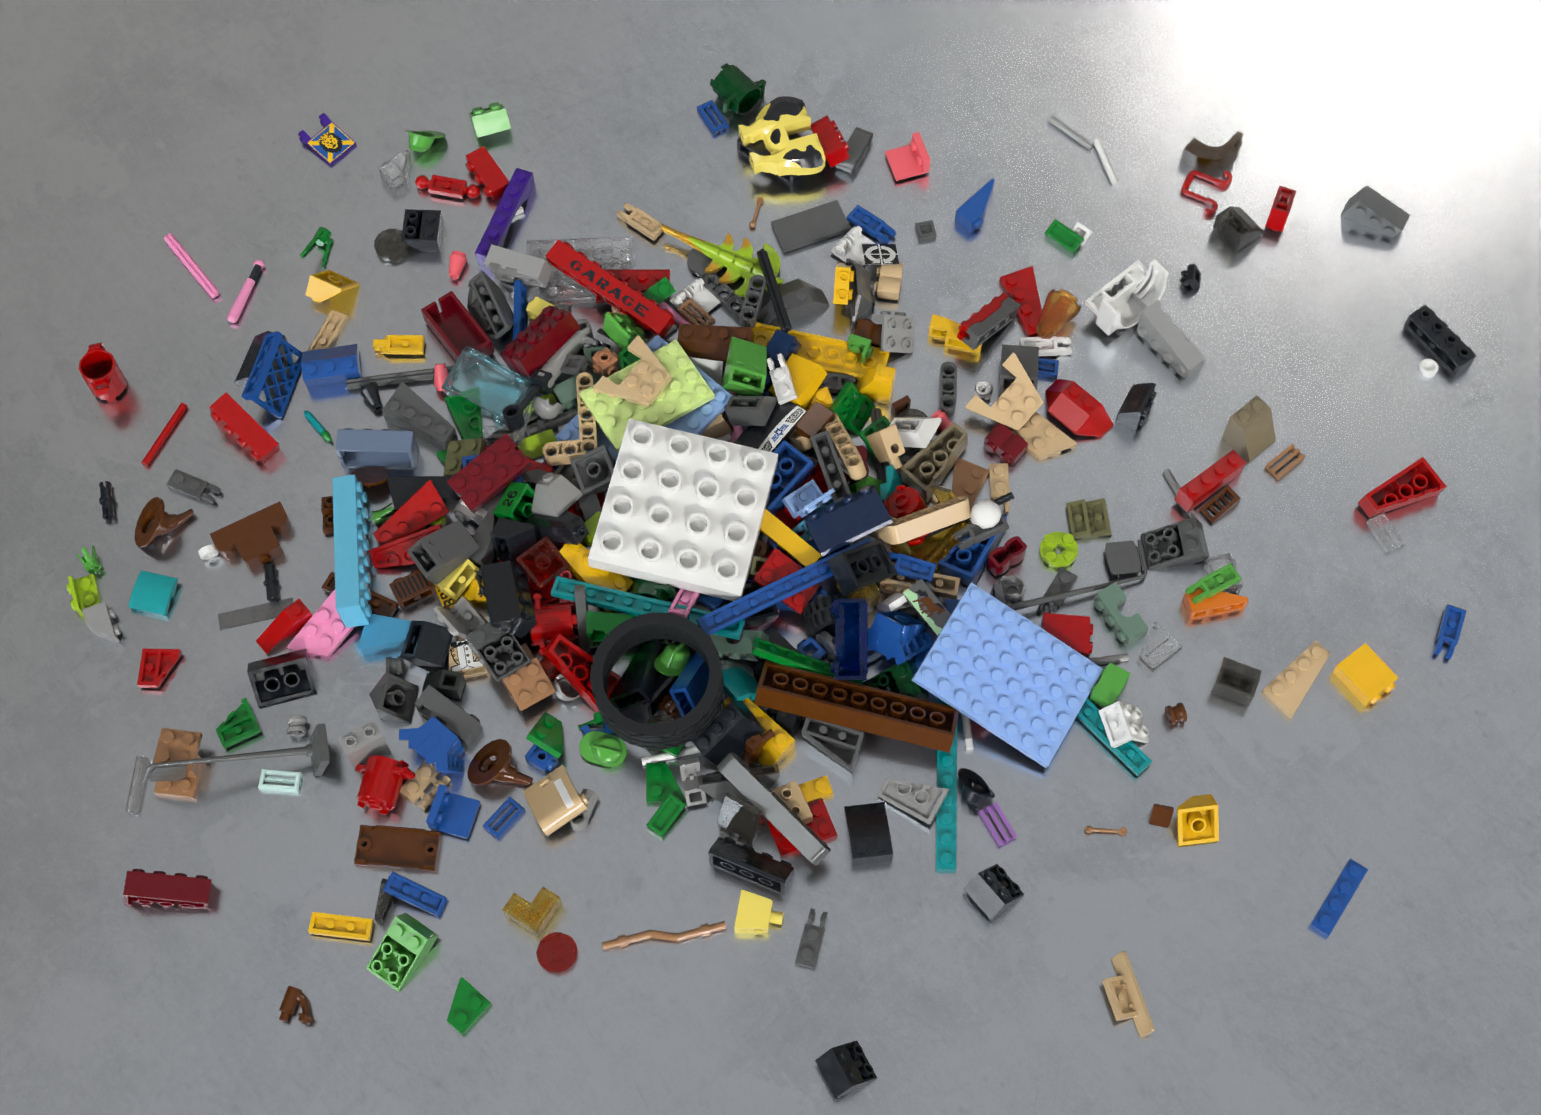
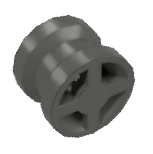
[386,656,404,675]

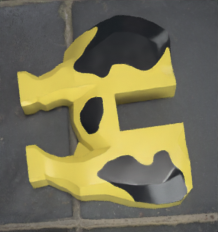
[738,96,826,176]

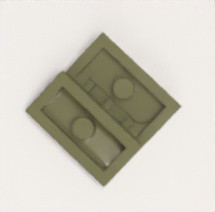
[1066,498,1112,539]

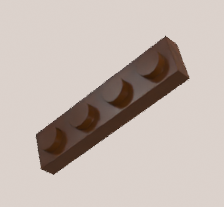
[321,572,399,617]

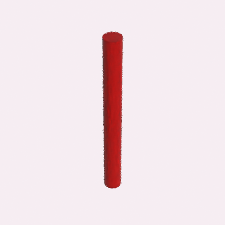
[141,403,188,466]

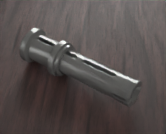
[523,408,578,438]

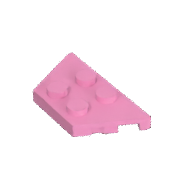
[287,590,354,658]

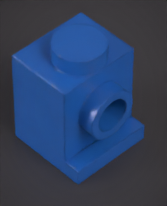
[796,636,827,661]
[525,744,558,775]

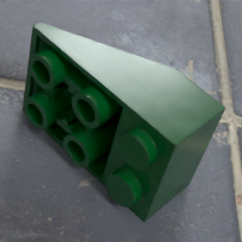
[863,660,930,700]

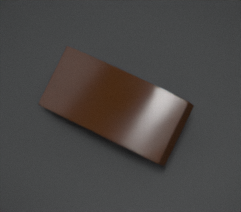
[321,496,334,535]

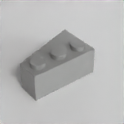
[484,244,553,288]

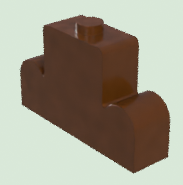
[210,501,291,569]

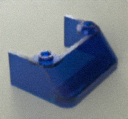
[831,597,868,680]

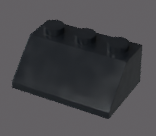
[235,331,288,392]
[247,649,316,707]
[692,701,766,765]

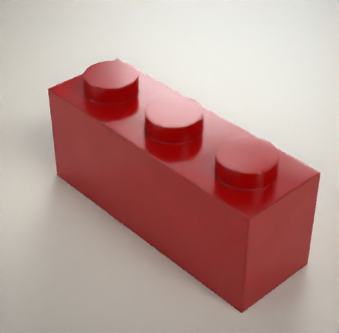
[811,115,850,168]
[465,146,509,202]

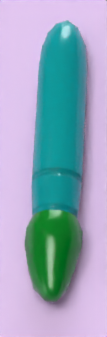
[304,410,332,442]

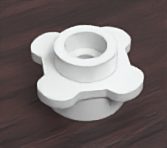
[973,381,993,400]

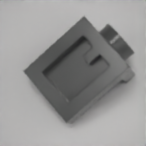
[560,354,593,375]

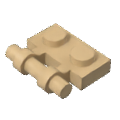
[400,761,451,811]

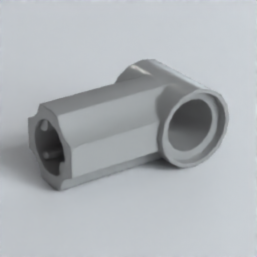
[570,789,599,831]

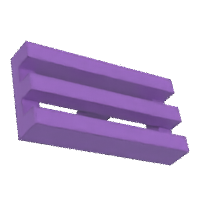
[979,802,1017,847]

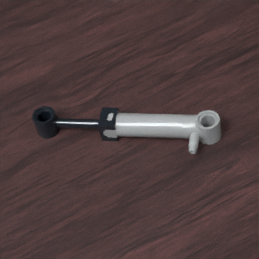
[502,319,599,431]

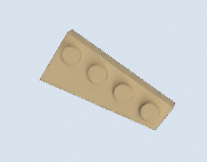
[1261,640,1330,720]

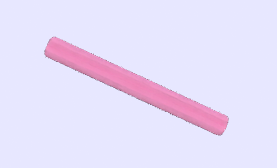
[164,233,220,298]

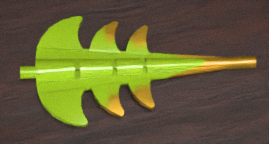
[661,224,784,297]

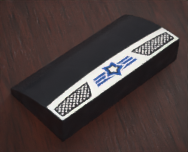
[734,396,807,452]

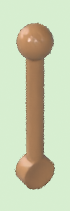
[749,197,764,228]
[1085,826,1127,836]

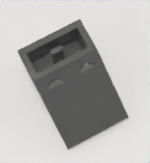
[998,344,1039,398]
[1141,517,1210,569]
[407,520,480,585]
[466,622,531,682]

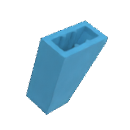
[357,614,412,656]

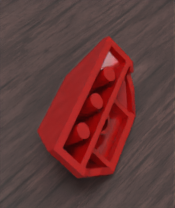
[1045,379,1114,438]

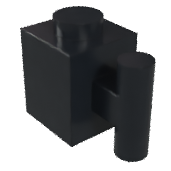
[767,708,803,734]

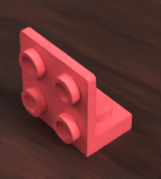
[885,132,930,181]

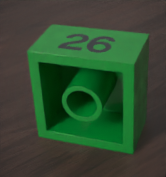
[493,482,535,523]

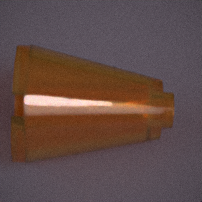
[1036,288,1081,339]

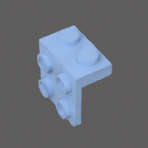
[782,479,835,519]

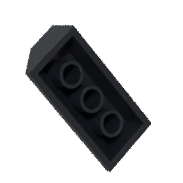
[481,560,536,638]
[708,837,794,895]

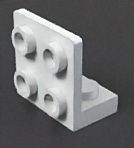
[1099,701,1149,748]

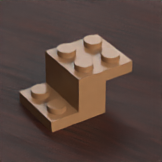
[501,643,556,712]
[153,728,204,800]

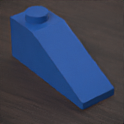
[955,178,995,233]

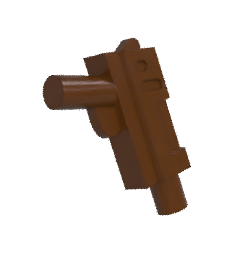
[744,729,775,767]

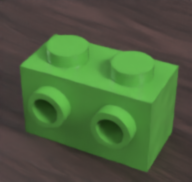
[1089,662,1131,708]

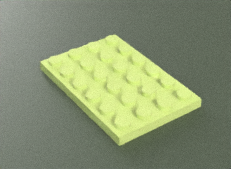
[579,340,715,453]

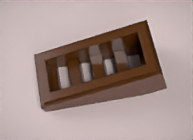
[1199,485,1241,524]

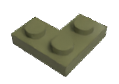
[443,438,485,476]

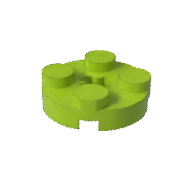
[1039,532,1078,569]

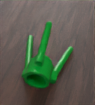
[300,227,333,268]

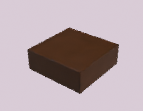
[891,395,911,417]

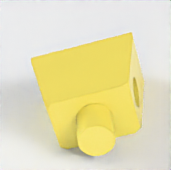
[734,890,784,933]

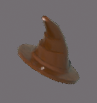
[134,497,194,548]
[467,739,533,786]

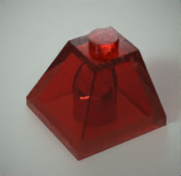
[516,536,570,589]

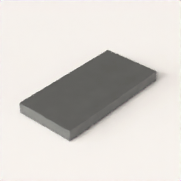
[771,200,850,253]

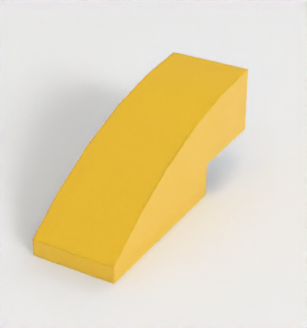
[928,314,982,353]

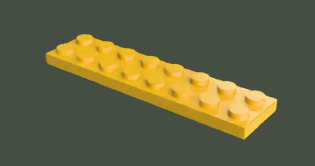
[753,323,890,380]

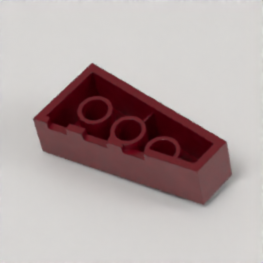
[123,869,212,908]

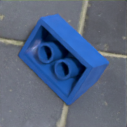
[301,344,362,387]

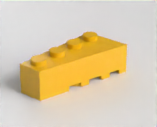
[558,543,633,613]

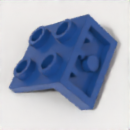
[426,784,480,839]

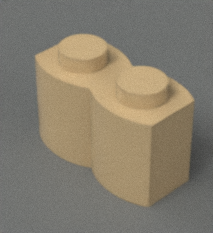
[874,263,903,301]

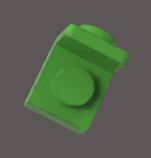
[848,333,873,364]

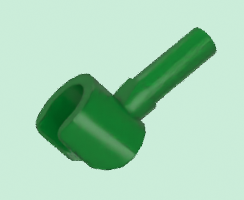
[578,712,605,730]

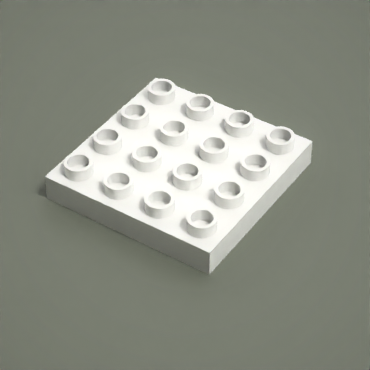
[588,419,778,601]

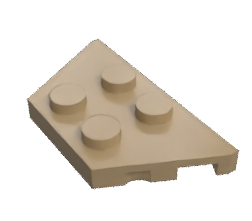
[1012,412,1077,461]

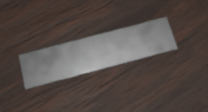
[218,598,293,630]

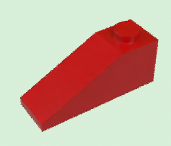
[1265,185,1296,232]
[256,599,312,656]

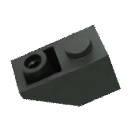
[422,670,465,699]

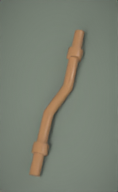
[602,921,726,950]

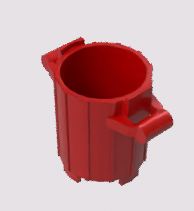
[78,342,127,402]
[884,485,929,547]
[530,593,579,656]
[355,755,415,815]

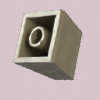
[1222,395,1276,463]

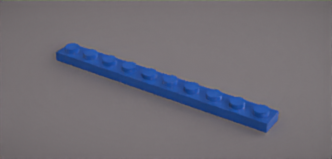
[696,537,872,636]

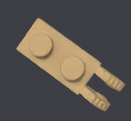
[616,203,663,241]
[989,463,1010,512]

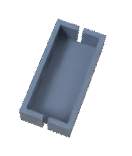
[335,428,419,468]

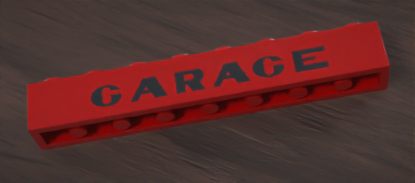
[545,239,675,339]

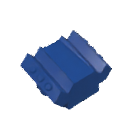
[857,610,933,666]
[399,716,465,774]

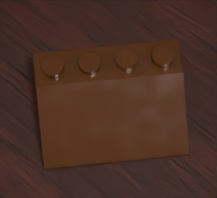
[677,324,755,381]

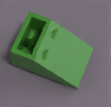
[721,337,767,396]
[366,913,439,991]

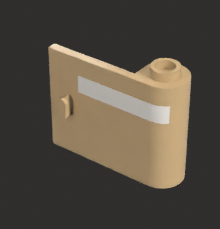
[523,764,589,836]

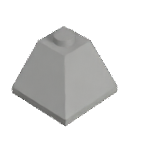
[531,473,583,517]

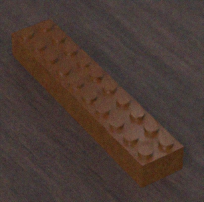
[754,661,959,753]

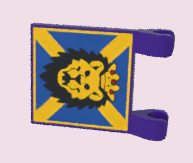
[298,113,356,166]

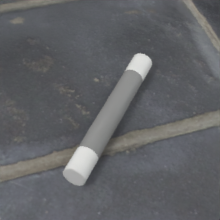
[961,713,974,751]

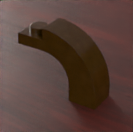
[1181,131,1244,170]

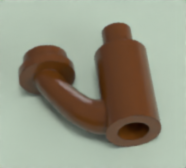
[279,986,314,1024]

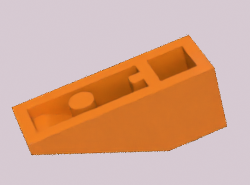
[1182,588,1249,620]

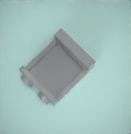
[338,721,391,771]

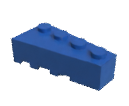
[938,514,1007,586]

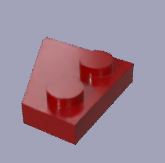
[137,648,182,688]

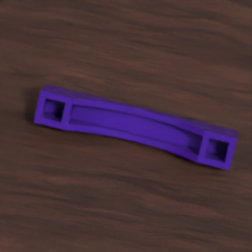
[475,168,535,268]

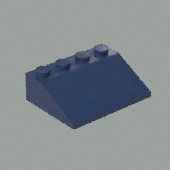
[804,485,893,556]

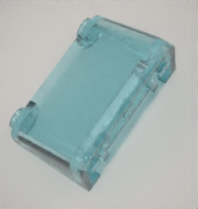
[441,345,531,425]

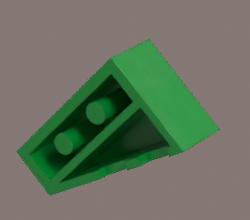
[586,611,648,648]

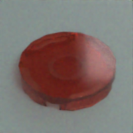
[536,932,578,974]

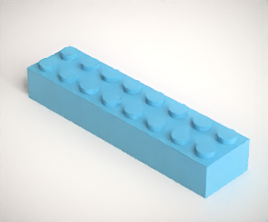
[332,474,372,628]

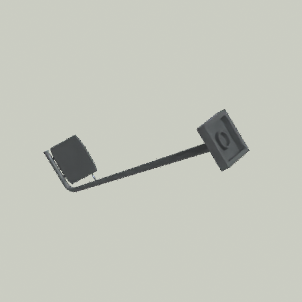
[990,539,1147,611]
[142,724,330,783]

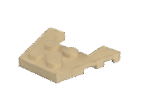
[593,335,672,407]
[964,352,1044,431]

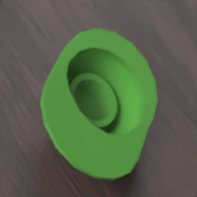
[406,130,446,152]
[654,643,690,676]
[579,731,627,767]

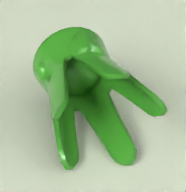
[368,503,395,525]
[76,545,102,574]

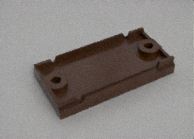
[354,825,442,873]

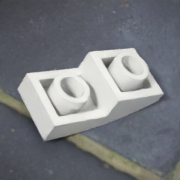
[877,593,907,612]

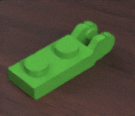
[1185,563,1242,604]

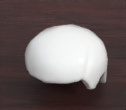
[970,499,1002,529]

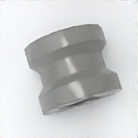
[287,715,307,737]

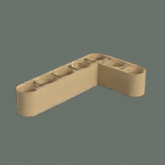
[542,372,599,466]
[788,412,867,480]
[870,496,971,545]

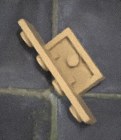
[1102,951,1155,1037]

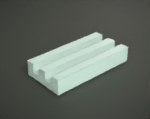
[258,769,303,793]

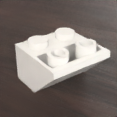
[889,417,942,448]

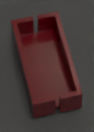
[421,291,495,371]
[499,305,581,377]
[447,433,533,514]

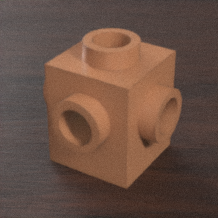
[592,347,620,378]

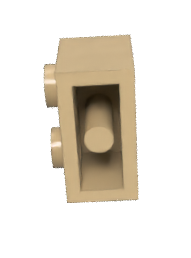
[773,780,813,824]

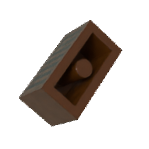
[389,569,436,610]

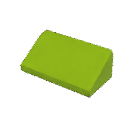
[517,429,557,459]

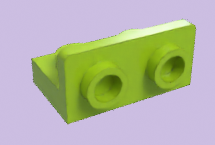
[66,574,102,617]

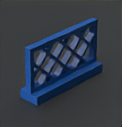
[241,331,302,419]

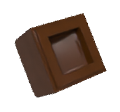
[1149,804,1174,828]

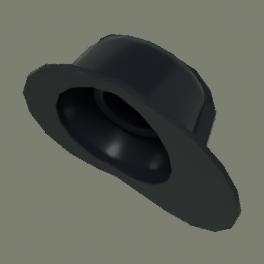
[958,768,995,810]

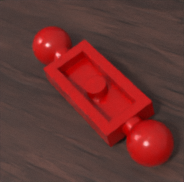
[415,175,480,199]

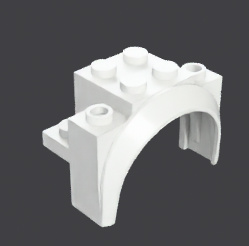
[1085,260,1169,336]

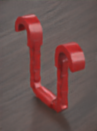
[1181,170,1232,216]

